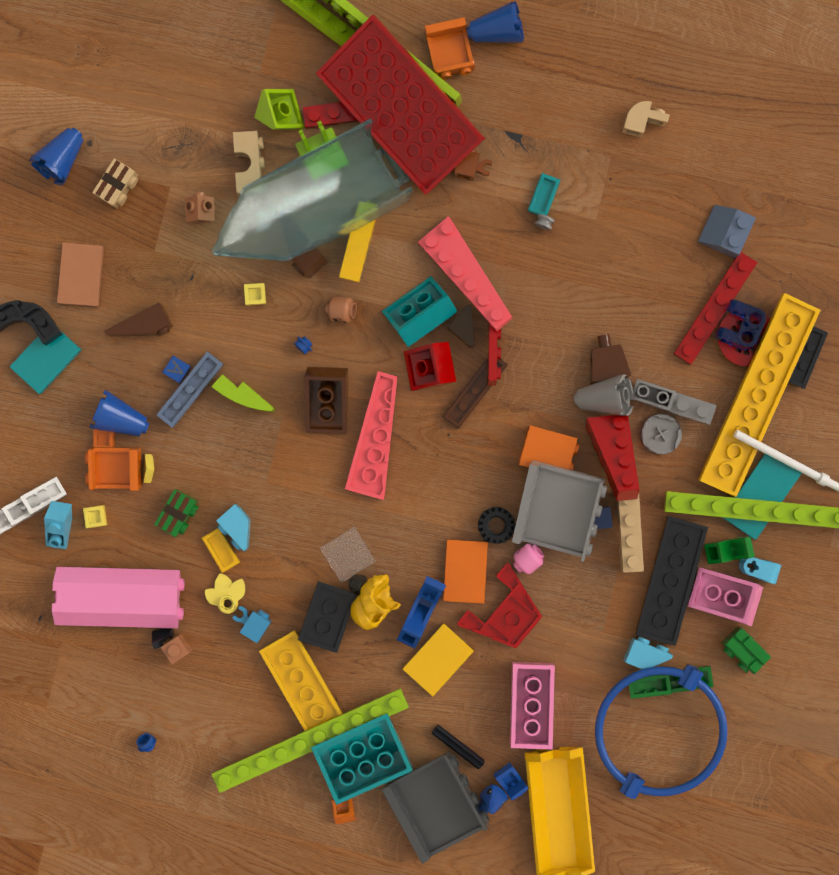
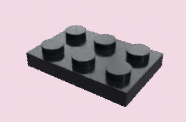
[297,581,357,653]

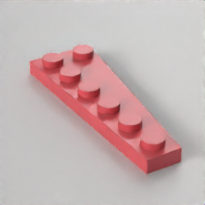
[418,216,513,331]
[345,371,398,500]

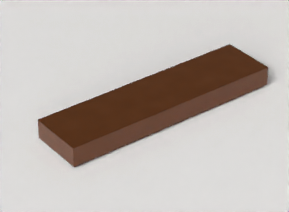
[442,358,508,429]

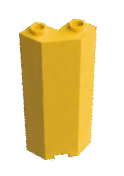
[525,746,595,875]

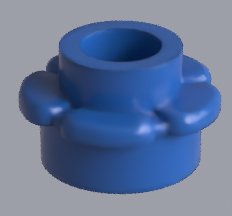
[294,336,312,355]
[136,733,156,752]

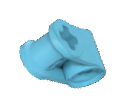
[739,557,782,585]

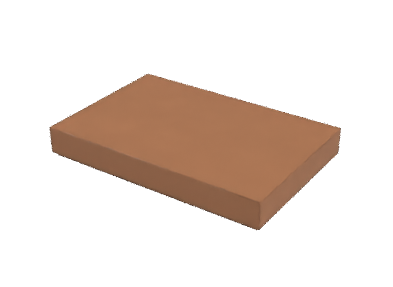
[57,243,104,307]

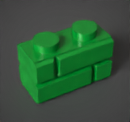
[721,626,771,674]

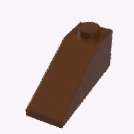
[104,302,173,337]

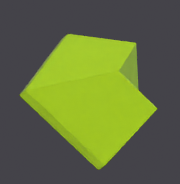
[254,89,305,130]

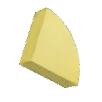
[143,454,154,483]

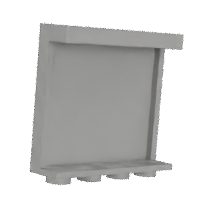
[512,460,607,562]

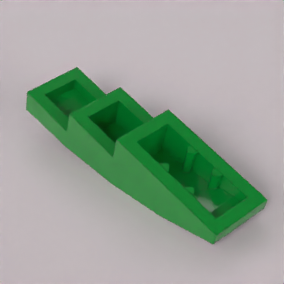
[629,665,714,699]

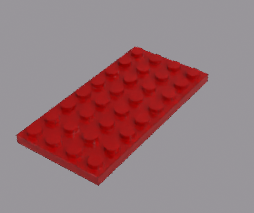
[316,15,486,195]

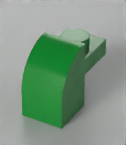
[704,537,755,564]

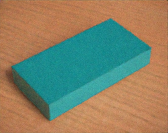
[527,173,561,216]

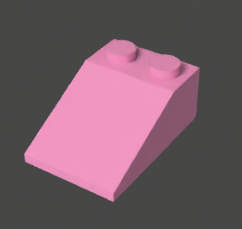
[688,567,763,627]

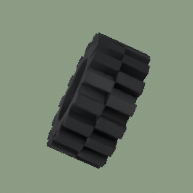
[478,507,515,544]

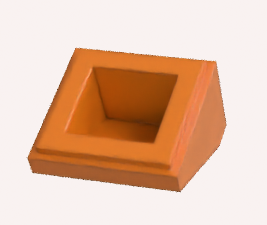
[331,798,356,824]

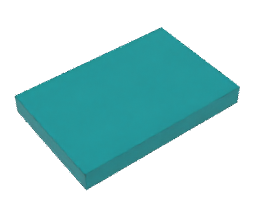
[10,331,82,395]

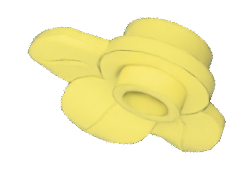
[205,573,245,614]

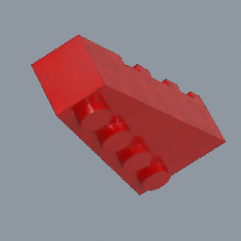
[585,415,640,501]

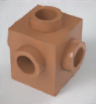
[185,192,215,224]

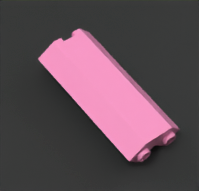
[52,567,185,628]

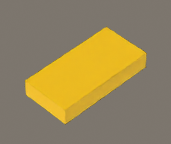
[202,528,240,573]

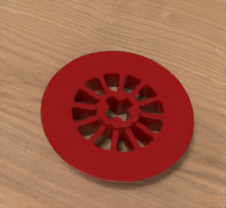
[717,307,770,367]

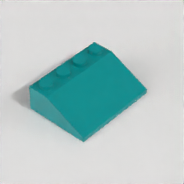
[311,713,413,805]

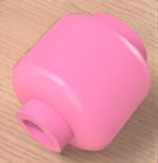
[513,544,544,574]

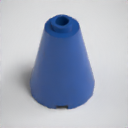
[467,1,524,43]
[29,128,83,186]
[89,390,149,437]

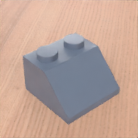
[698,205,756,259]

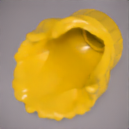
[350,574,401,630]

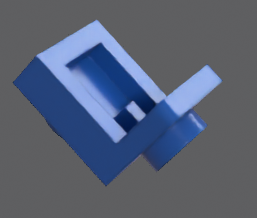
[493,762,528,801]

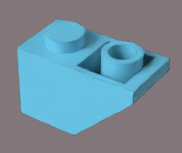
[44,501,72,549]
[216,504,251,551]
[623,636,673,669]

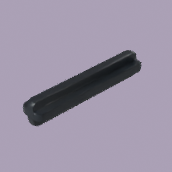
[432,725,485,769]

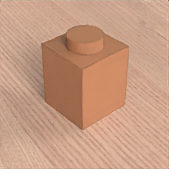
[160,634,193,664]

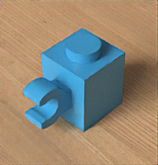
[232,606,272,643]

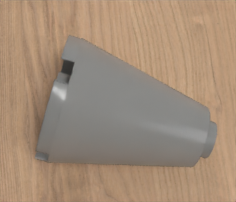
[574,374,634,416]

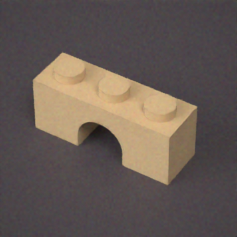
[233,131,266,197]

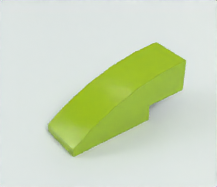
[211,374,276,412]

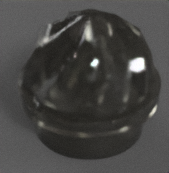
[349,574,368,594]

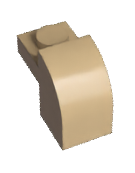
[622,101,670,138]

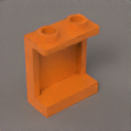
[425,17,475,80]
[518,425,580,470]
[85,447,142,491]

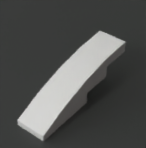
[0,477,67,534]

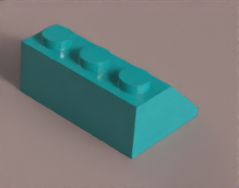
[382,276,458,347]

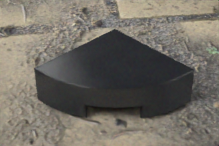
[152,628,174,649]

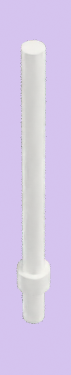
[733,430,839,492]

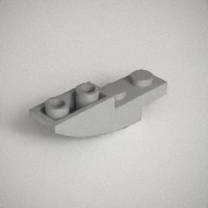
[633,379,717,425]

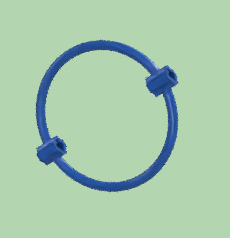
[595,664,728,799]

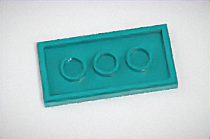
[722,453,802,540]

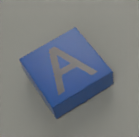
[162,356,191,384]

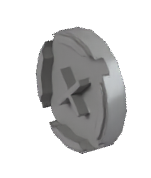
[640,414,682,454]

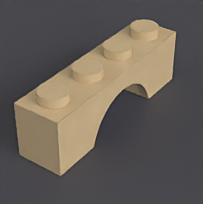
[616,494,644,573]

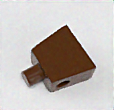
[590,334,631,383]

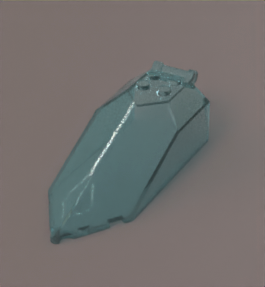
[212,118,413,261]

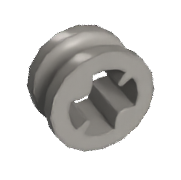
[534,214,555,231]

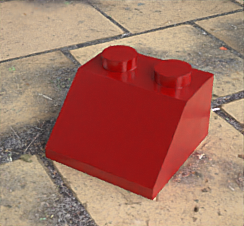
[403,342,456,391]

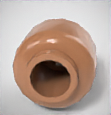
[325,296,357,323]

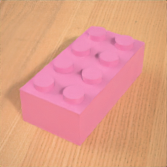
[509,662,555,749]

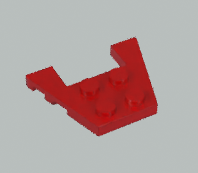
[456,562,542,648]

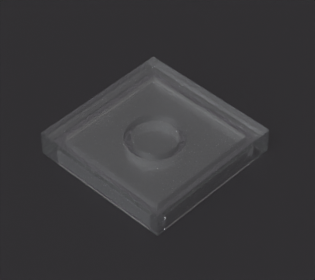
[320,527,376,583]

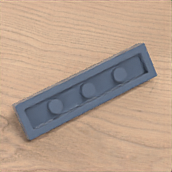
[157,351,224,428]

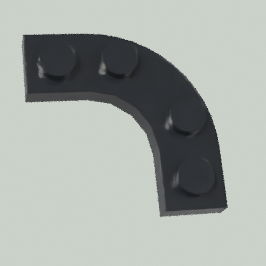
[0,300,63,346]

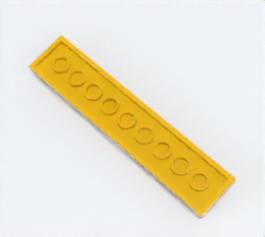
[698,293,821,497]

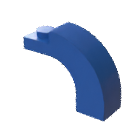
[397,576,446,649]

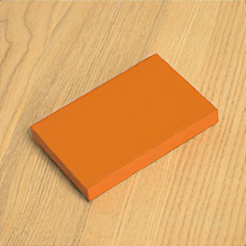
[443,540,488,604]

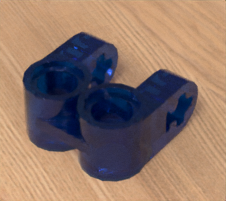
[715,299,766,351]

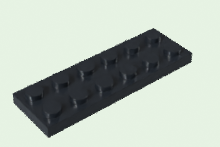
[635,516,708,646]

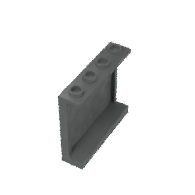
[382,751,490,864]

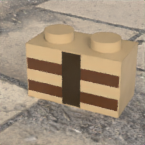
[92,158,138,209]

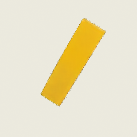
[339,202,379,283]

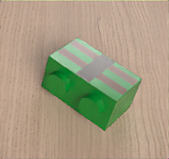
[154,489,199,537]

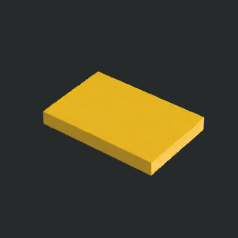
[403,623,474,697]

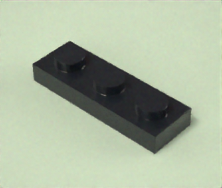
[788,326,828,389]

